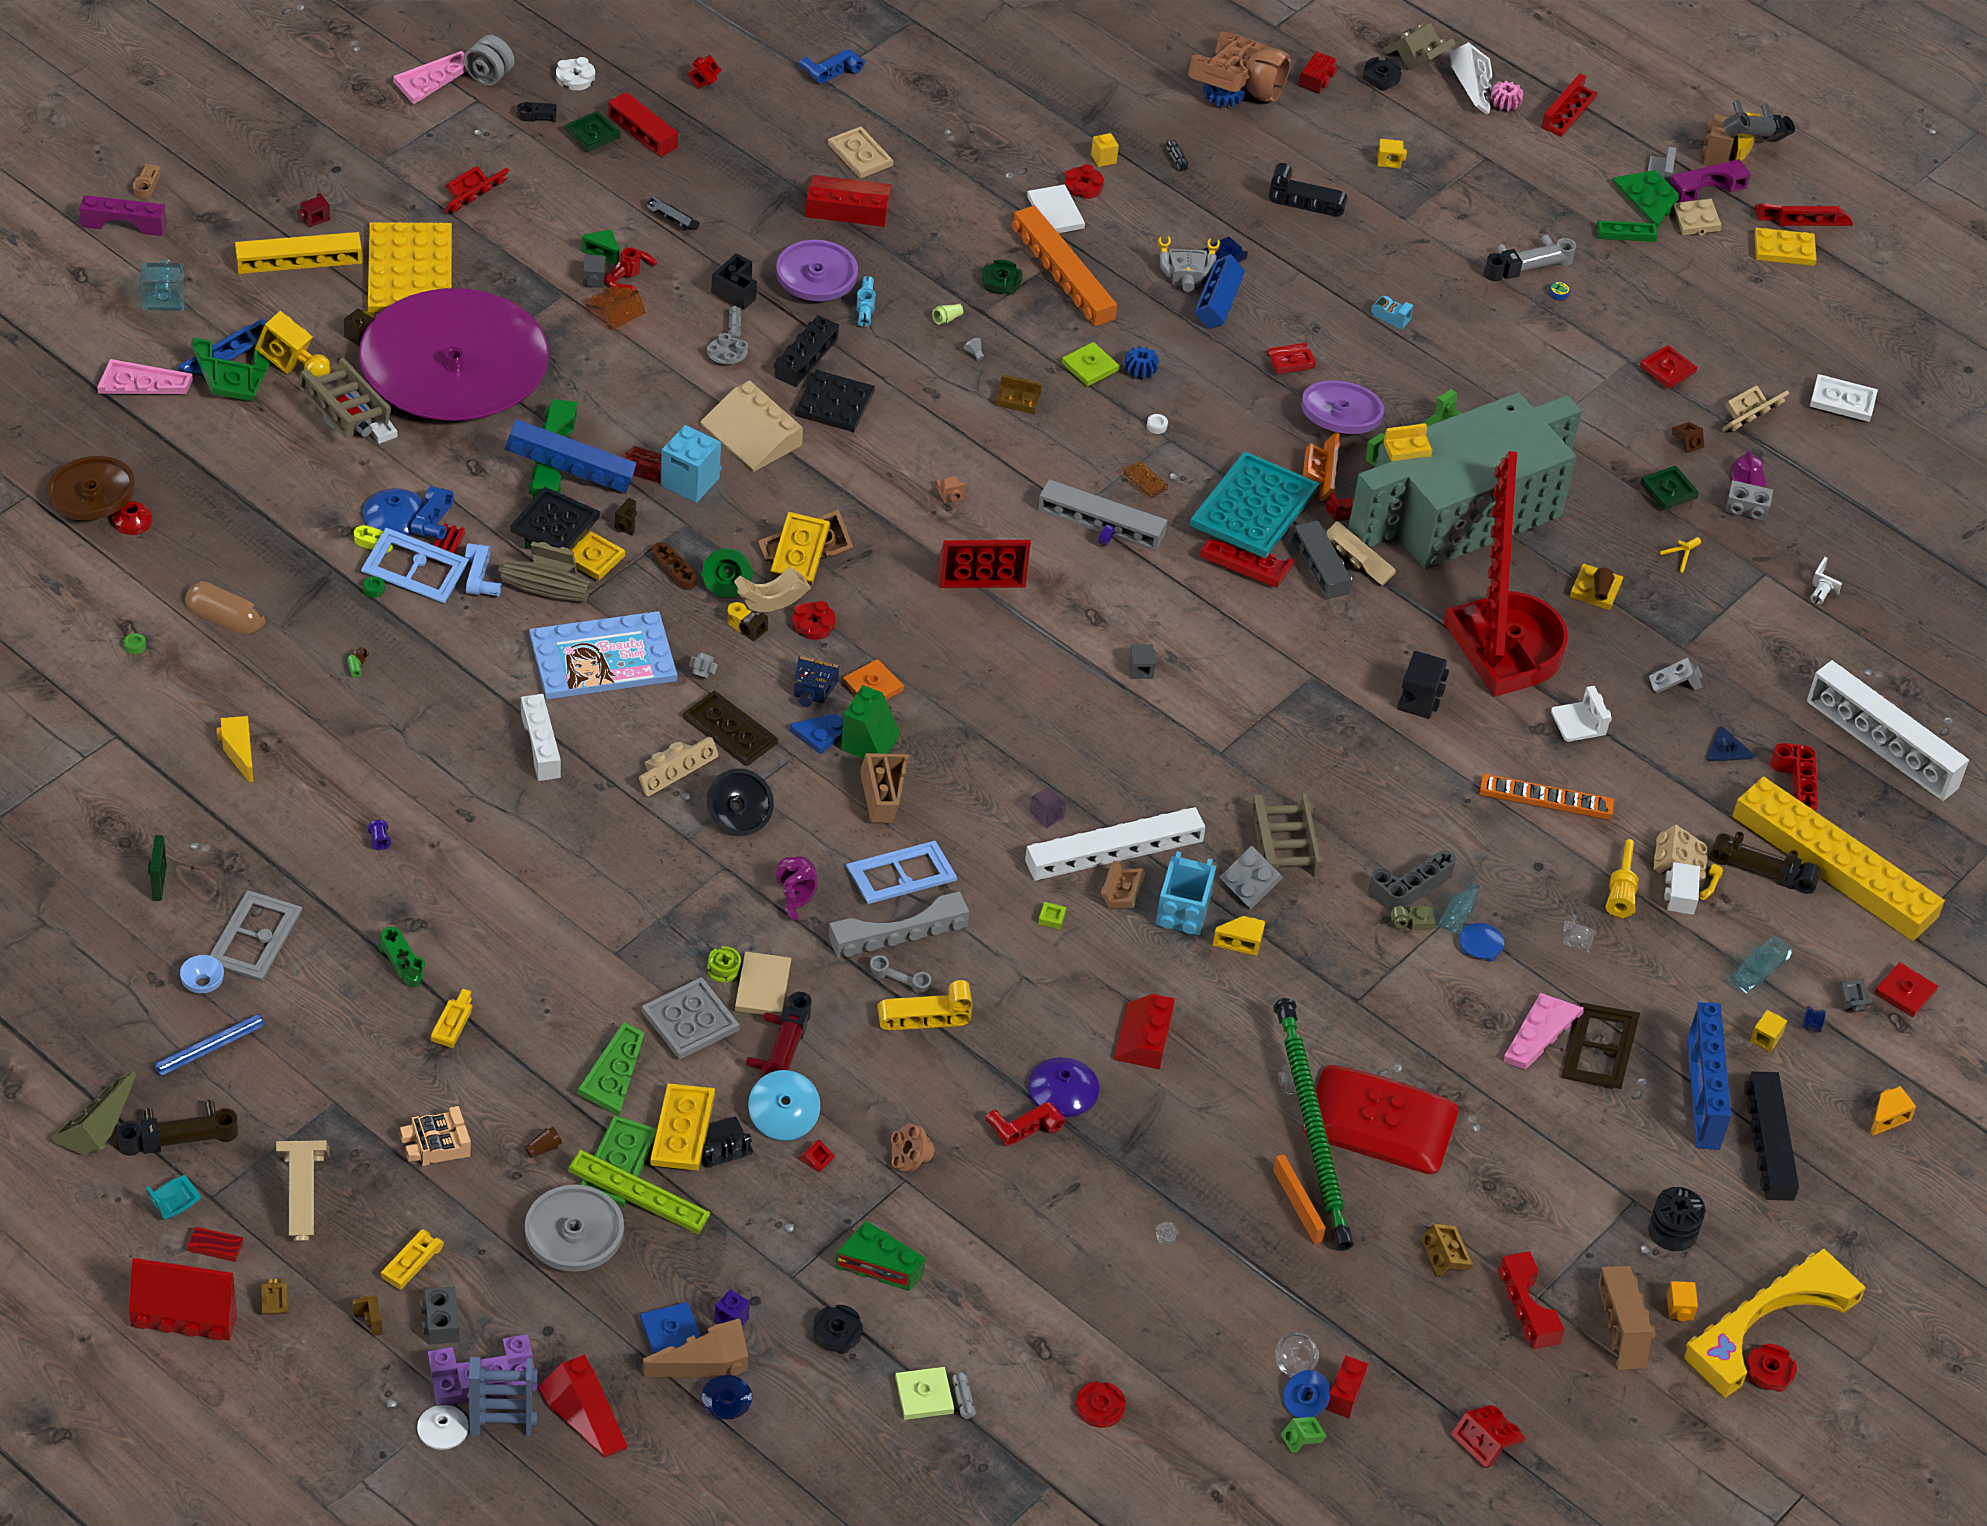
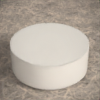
[1147,414,1168,434]

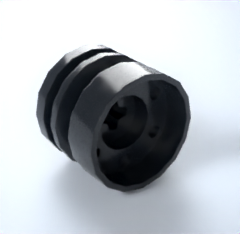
[1648,1187,1706,1252]

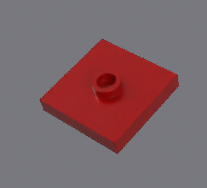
[1639,345,1698,389]
[1875,962,1938,1017]

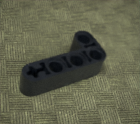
[1269,163,1348,217]

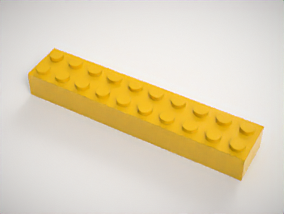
[1732,776,1945,941]

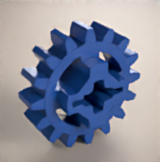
[1203,83,1245,108]

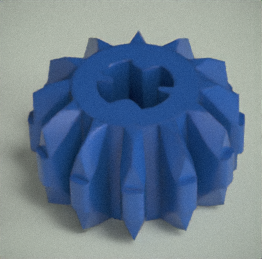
[1124,345,1159,380]

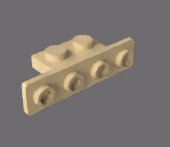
[1722,385,1790,432]
[1326,521,1396,586]
[639,737,718,797]

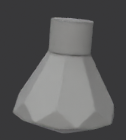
[963,337,985,361]

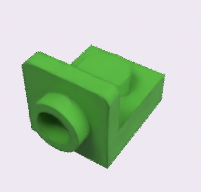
[1281,1417,1327,1453]

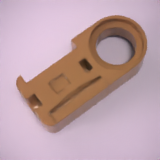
[133,163,161,199]

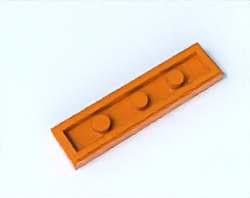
[1273,1154,1326,1245]

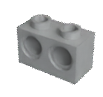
[1725,480,1773,521]

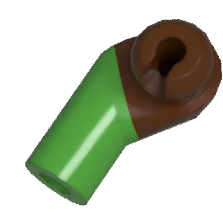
[348,647,369,678]

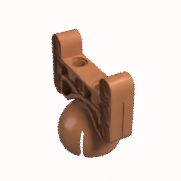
[1188,32,1291,102]

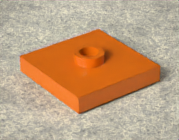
[842,659,904,700]

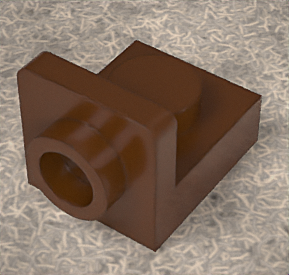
[1672,422,1704,453]

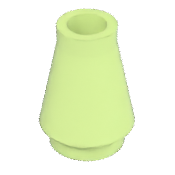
[932,304,963,325]

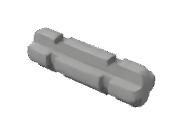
[728,306,742,339]
[952,1372,976,1419]

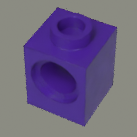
[714,1289,750,1326]

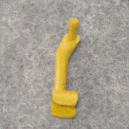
[1699,864,1723,900]

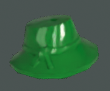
[702,548,754,598]

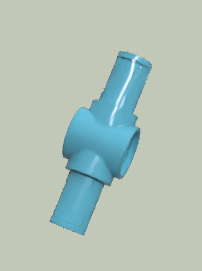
[856,276,876,327]

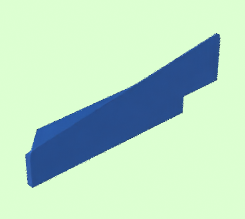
[177,318,266,376]

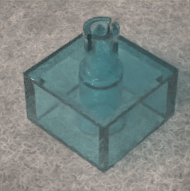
[140,259,186,311]

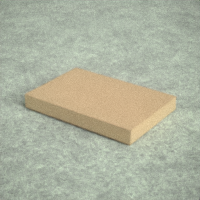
[828,126,893,179]
[735,952,791,1016]

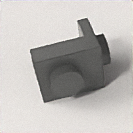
[1839,979,1873,1013]

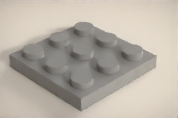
[642,977,740,1060]

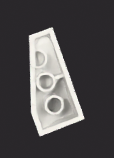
[1450,43,1492,115]

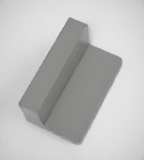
[1648,147,1676,184]

